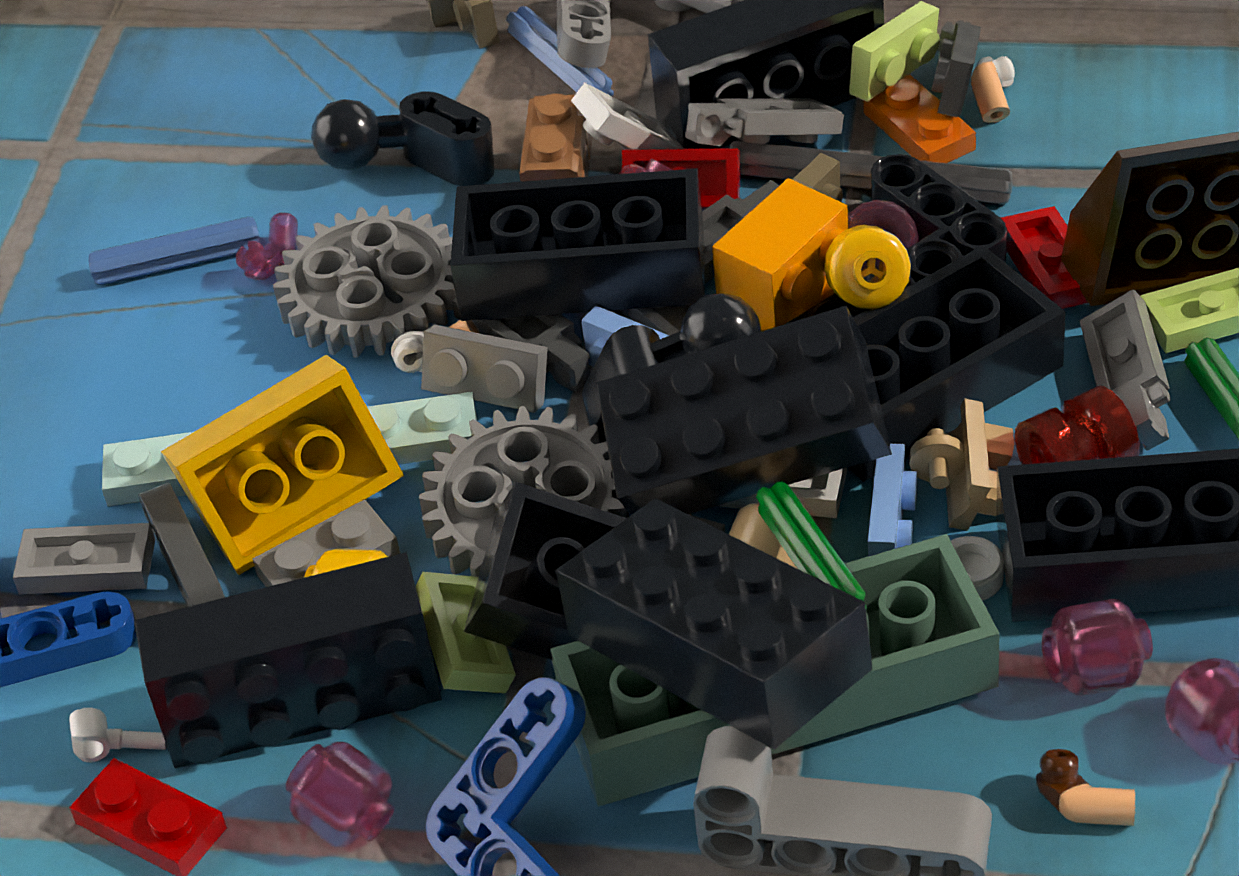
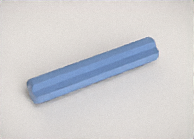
[506,6,614,96]
[88,216,260,285]

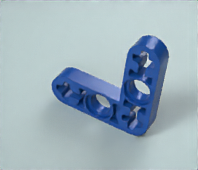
[0,591,137,687]
[425,677,586,876]

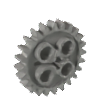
[273,205,456,357]
[419,406,629,577]

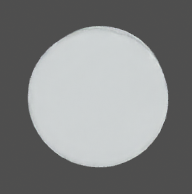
[951,536,1004,600]

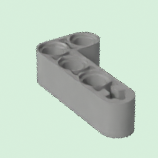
[693,726,992,876]

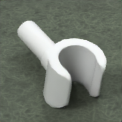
[69,708,167,763]

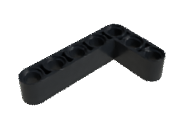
[786,154,1007,324]

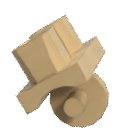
[909,398,1015,531]

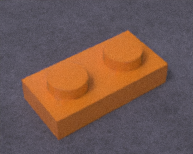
[863,74,976,163]

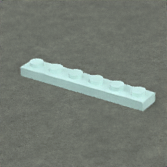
[102,391,477,506]

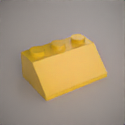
[161,355,404,575]

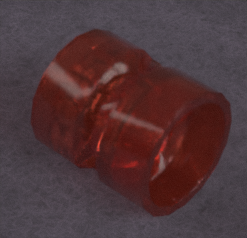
[1015,385,1140,465]

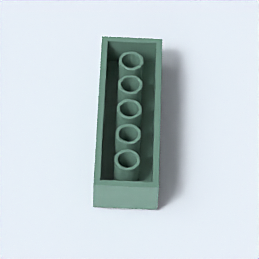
[551,534,999,807]

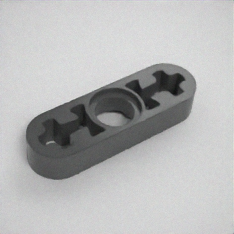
[138,482,225,607]

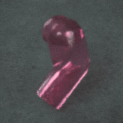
[236,212,298,280]

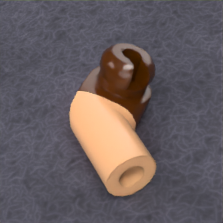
[1035,749,1135,826]

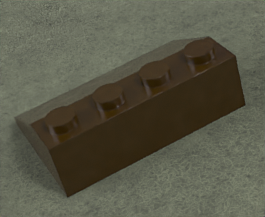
[1061,132,1239,306]

